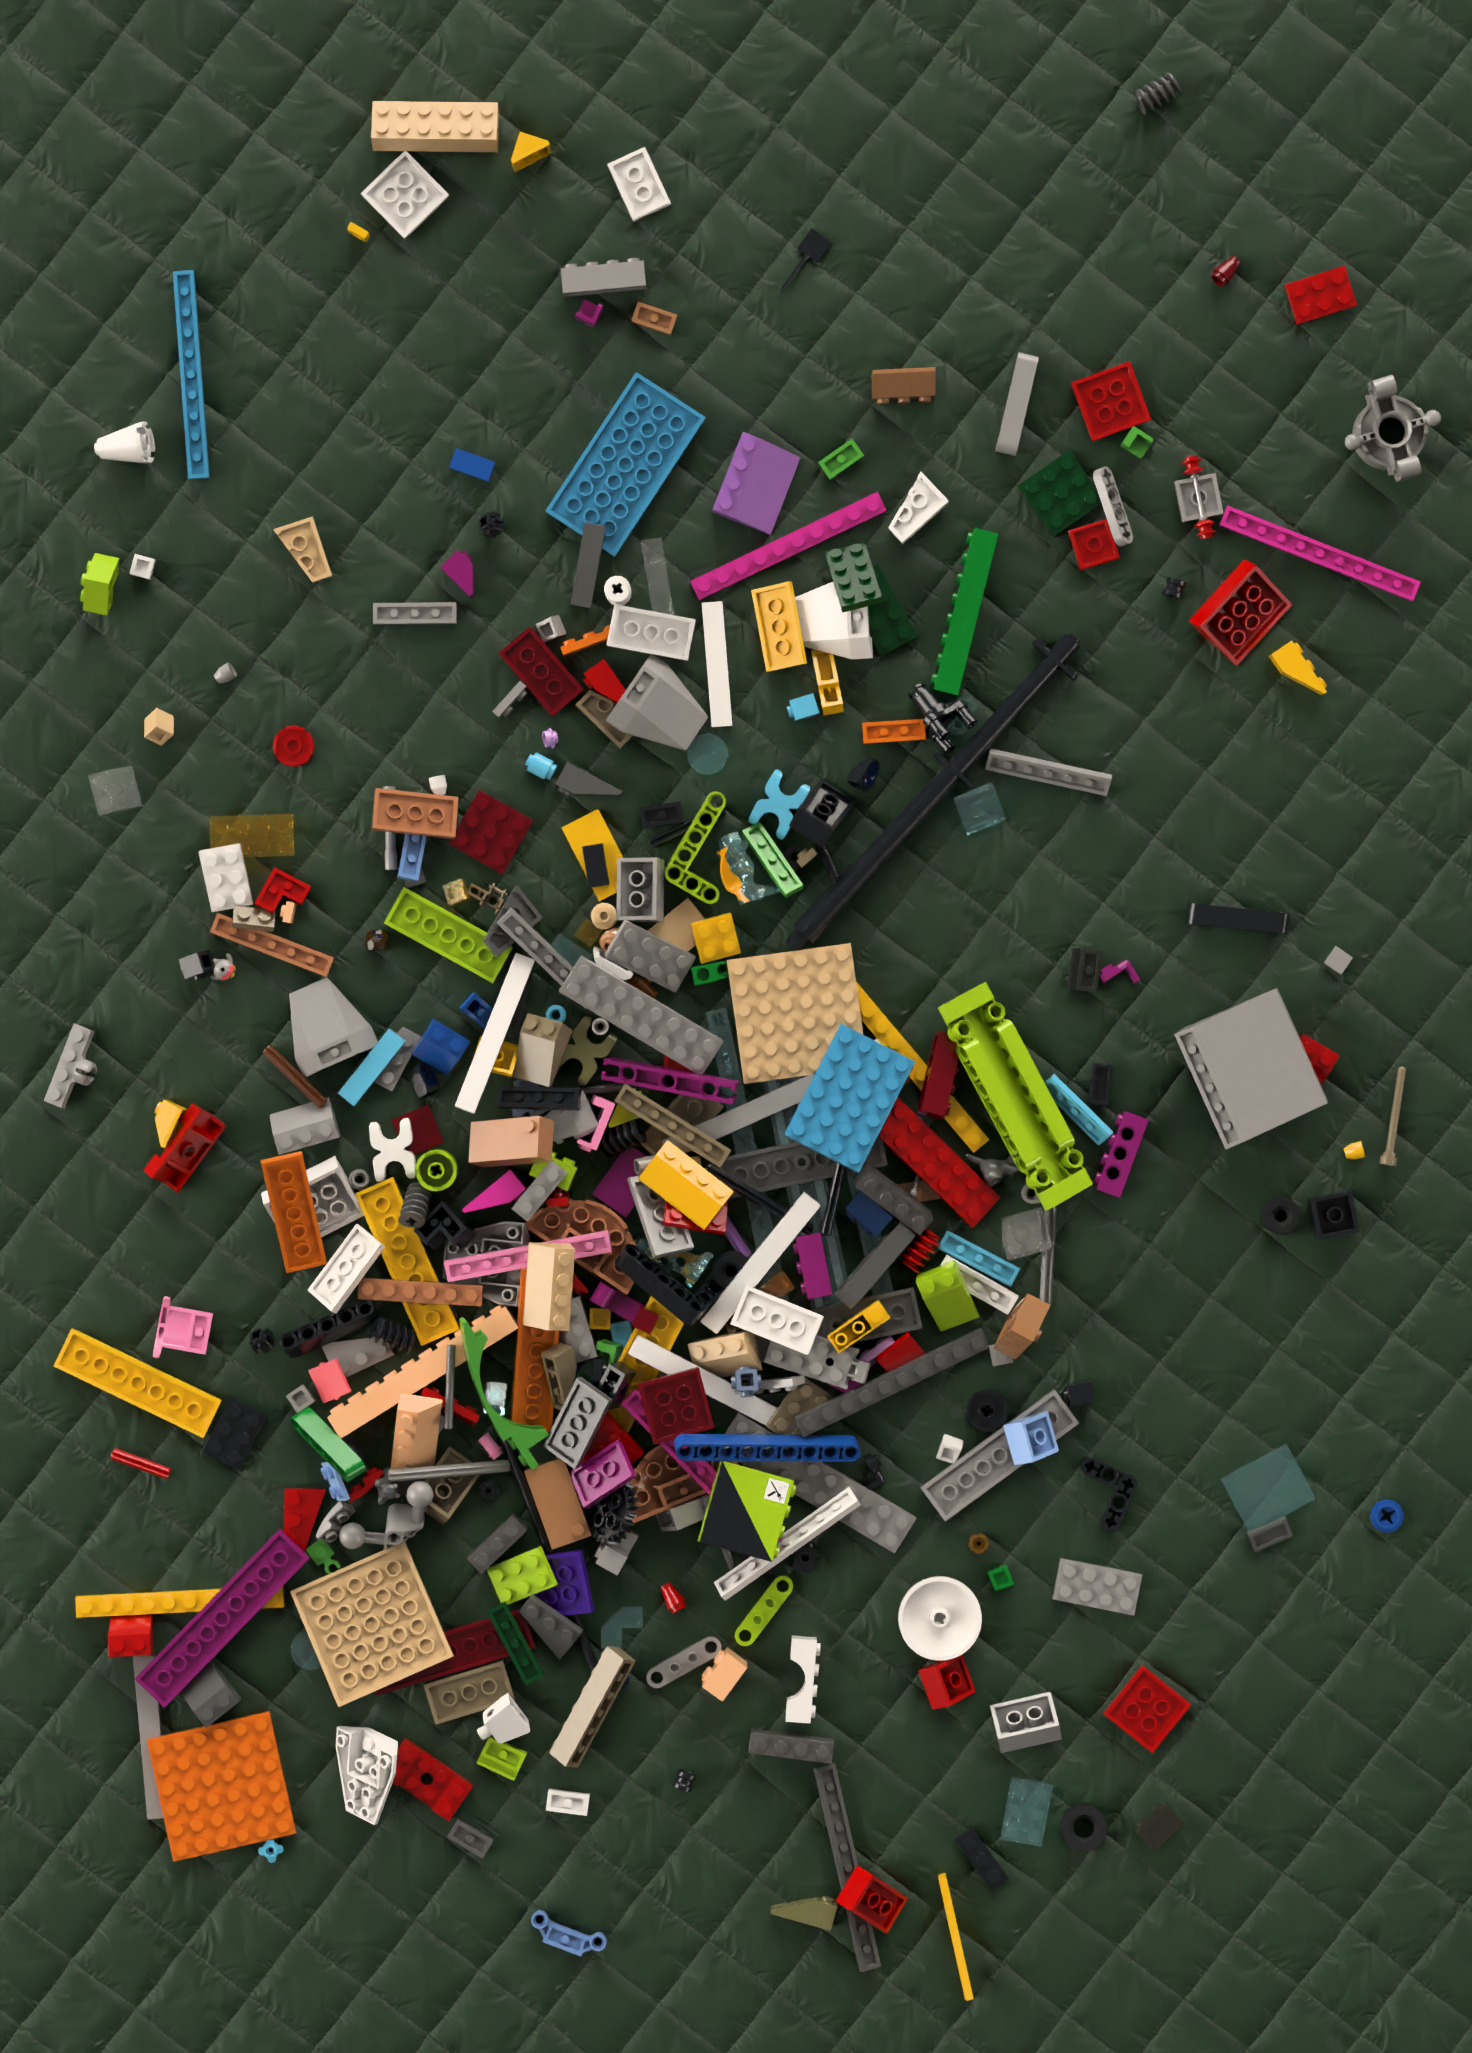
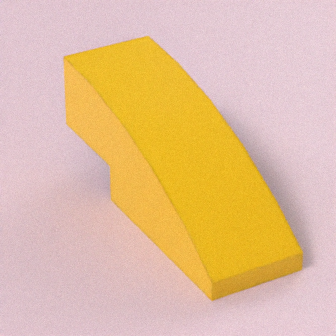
[811,650,844,716]

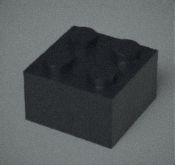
[1307,1190,1360,1239]

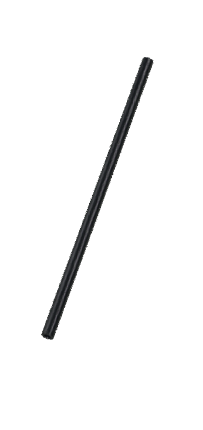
[496,1409,598,1672]

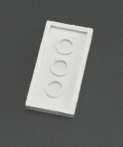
[607,604,696,661]
[308,1224,385,1314]
[730,1285,824,1356]

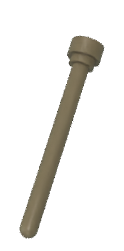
[1379,1066,1406,1166]

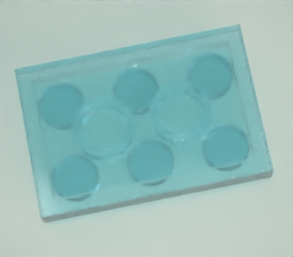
[1000,1777,1053,1847]

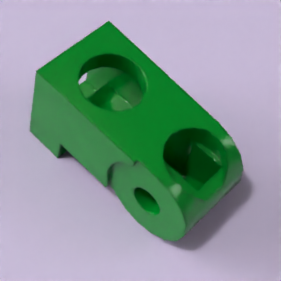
[690,961,729,986]

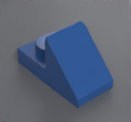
[460,992,493,1029]

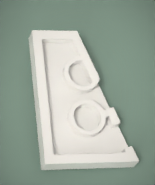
[888,472,949,544]

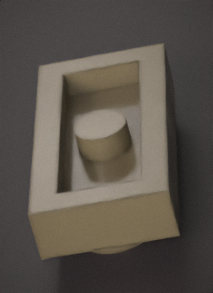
[232,905,276,932]

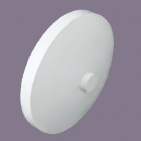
[898,1576,982,1661]

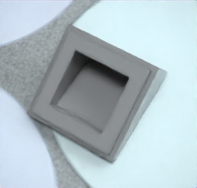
[535,615,566,643]

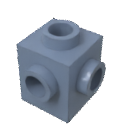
[731,1366,761,1397]

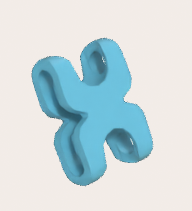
[748,769,810,840]

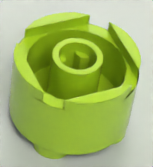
[415,1149,459,1191]

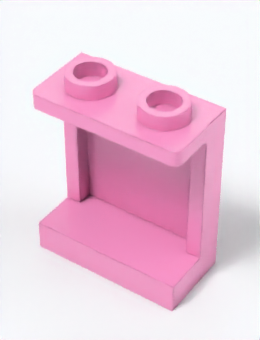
[575,1094,615,1152]

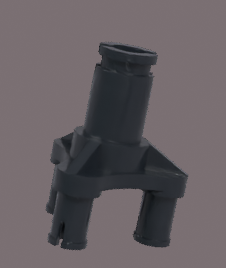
[908,682,978,755]

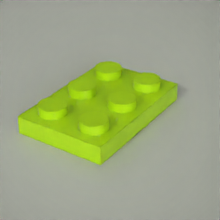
[486,1546,558,1605]

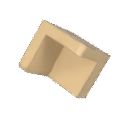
[144,708,174,746]

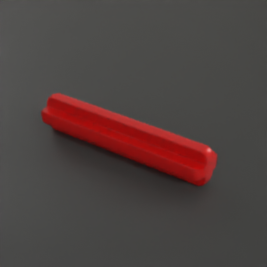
[111,1448,171,1479]

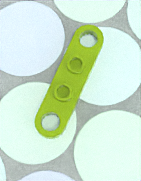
[735,1575,793,1646]

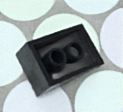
[789,779,857,847]

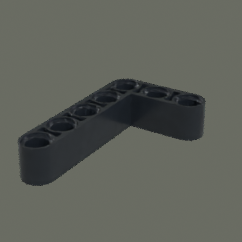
[615,1244,723,1325]

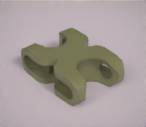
[559,1016,618,1087]

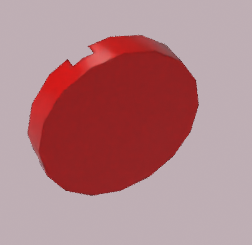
[273,725,315,767]

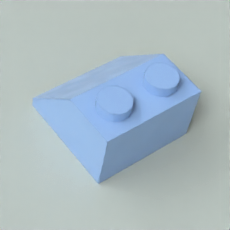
[1003,1411,1059,1465]

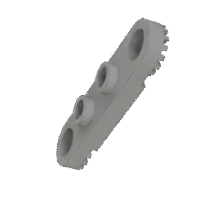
[646,1636,721,1688]

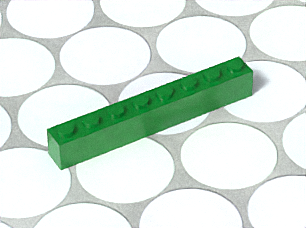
[930,528,998,697]

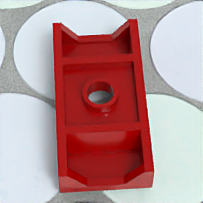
[143,1103,227,1193]
[392,1738,473,1822]

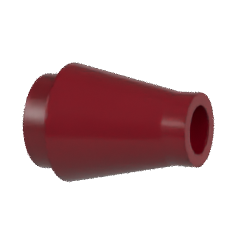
[1211,256,1241,287]

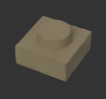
[796,848,817,868]

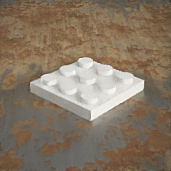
[361,151,449,239]

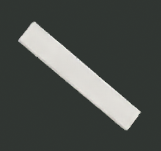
[702,601,732,728]

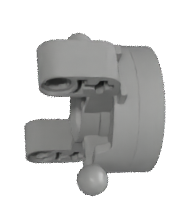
[1344,375,1441,482]

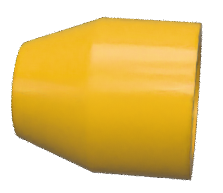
[1344,1141,1365,1159]

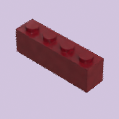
[916,1031,960,1120]

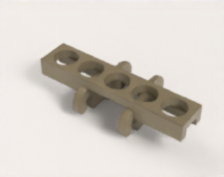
[467,883,507,914]

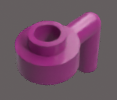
[1099,960,1141,984]

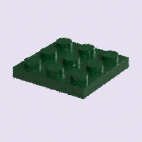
[1018,450,1102,537]

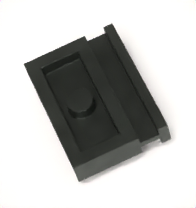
[1066,947,1103,993]

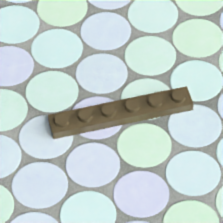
[614,1084,731,1168]

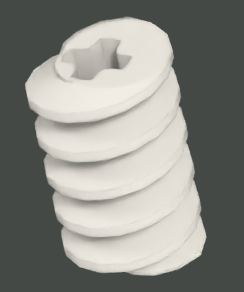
[604,576,631,605]

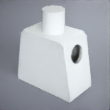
[477,1693,530,1744]

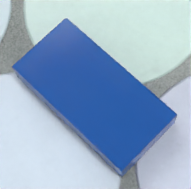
[449,448,495,482]

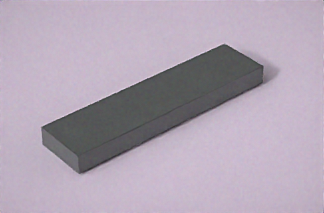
[570,522,606,608]

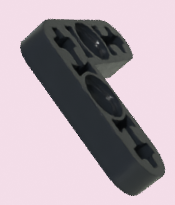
[1080,1457,1137,1531]

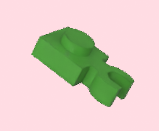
[306,1540,341,1574]

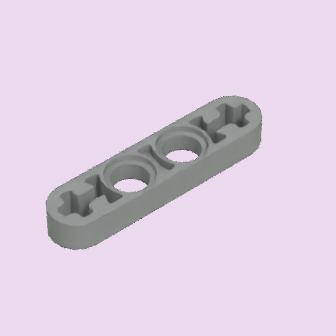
[1093,466,1133,547]

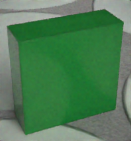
[987,1564,1014,1592]

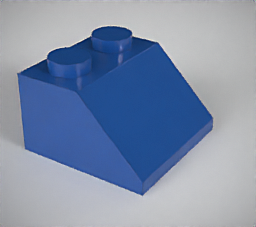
[411,1019,471,1075]

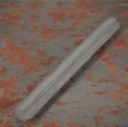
[388,1460,510,1482]

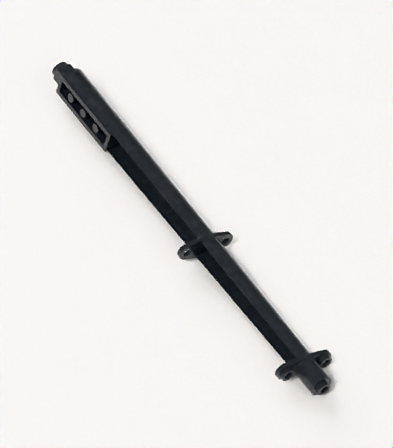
[786,633,1080,951]

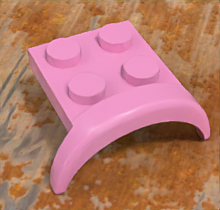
[153,1296,213,1358]

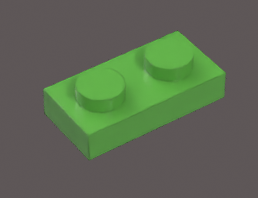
[818,439,864,480]

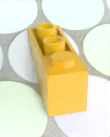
[1269,641,1327,695]
[827,1299,890,1354]

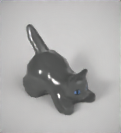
[965,1154,1023,1187]
[375,1466,422,1505]

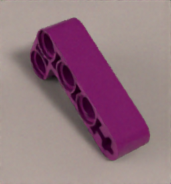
[590,1281,646,1323]

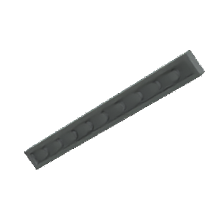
[794,1328,989,1437]
[814,1763,881,1972]

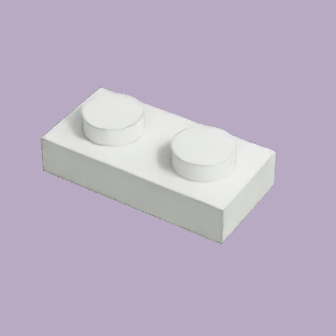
[546,1788,590,1816]

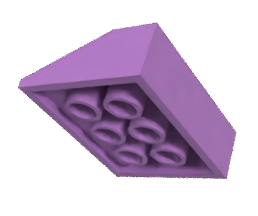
[712,432,801,535]

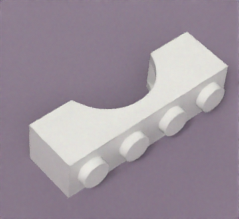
[785,1635,821,1724]

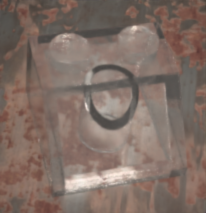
[88,766,142,817]
[1002,1207,1053,1261]

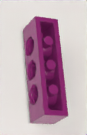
[1093,1111,1149,1198]

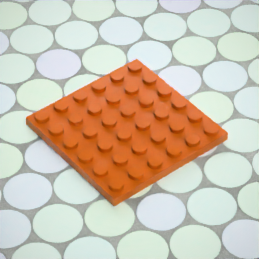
[147,1711,296,1862]

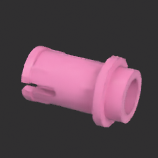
[478,1433,503,1460]

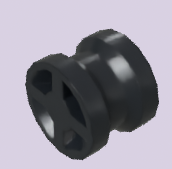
[1162,577,1187,600]
[672,1769,697,1792]

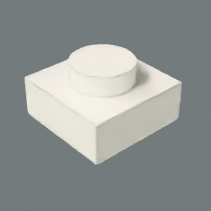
[129,554,156,580]

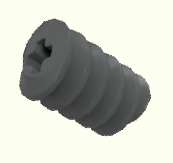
[1135,72,1182,115]
[399,1182,432,1228]

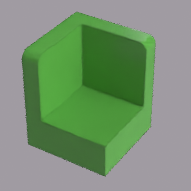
[1120,426,1154,459]
[596,1339,623,1366]

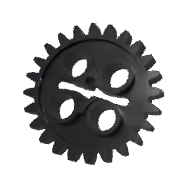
[589,1481,638,1546]

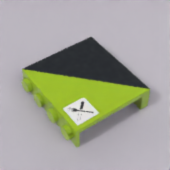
[698,1461,796,1562]

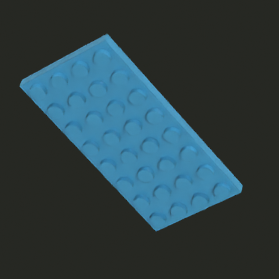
[545,372,706,557]

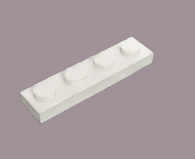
[940,1254,1019,1315]

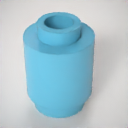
[525,752,557,780]

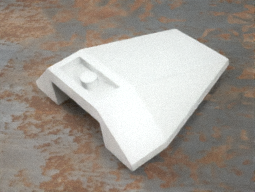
[795,582,873,659]
[336,1726,398,1825]

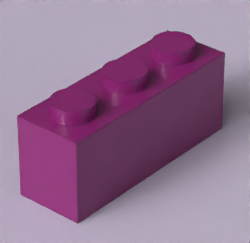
[792,1232,832,1299]

